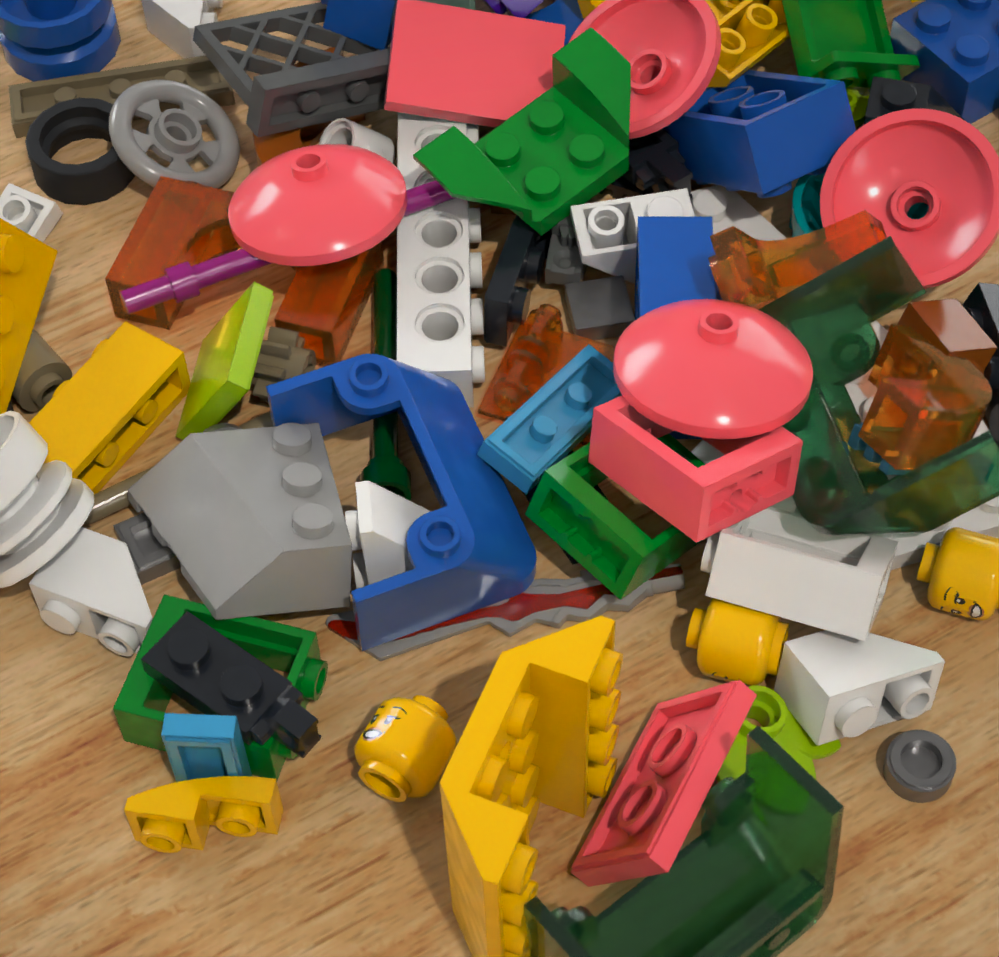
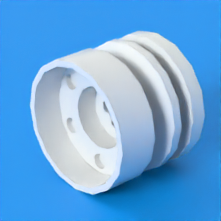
[0,411,95,588]

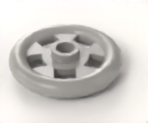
[108,79,240,195]

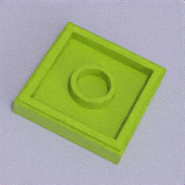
[175,281,274,440]

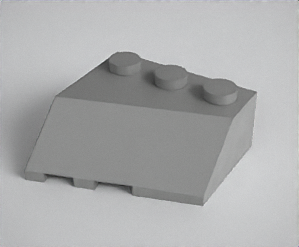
[128,423,352,620]

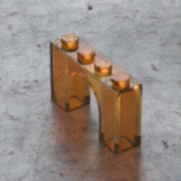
[105,176,384,367]

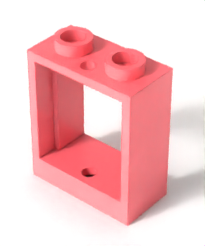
[588,395,803,543]

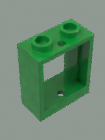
[525,434,705,600]
[113,594,328,780]

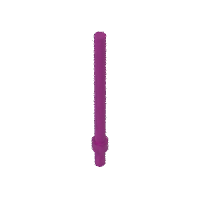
[120,180,455,314]

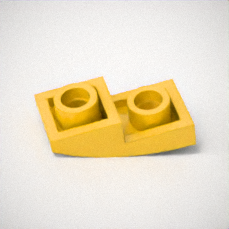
[124,776,284,853]

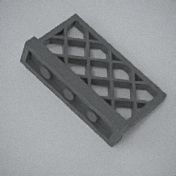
[193,2,391,137]

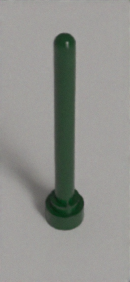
[360,268,411,501]

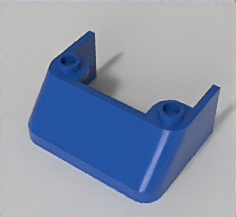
[266,354,537,651]

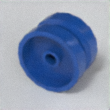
[0,0,121,82]

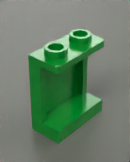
[782,0,920,92]

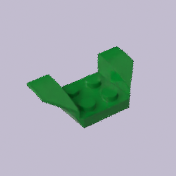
[413,27,631,236]

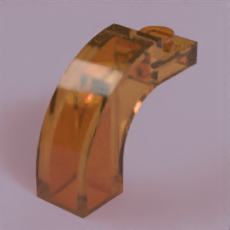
[708,210,902,318]
[858,324,992,471]

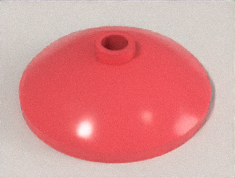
[568,0,721,139]
[820,108,999,290]
[228,144,408,266]
[613,299,813,439]

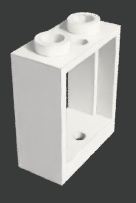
[700,507,898,641]

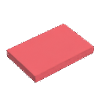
[384,0,566,128]
[570,680,757,887]

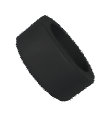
[25,98,136,205]

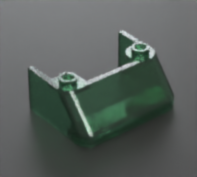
[758,236,999,535]
[524,725,844,957]

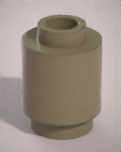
[12,330,72,412]

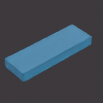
[477,344,622,495]

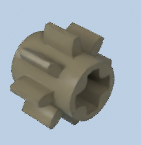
[251,326,316,403]

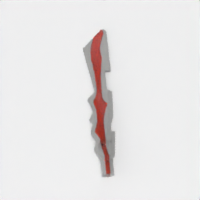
[326,563,685,661]

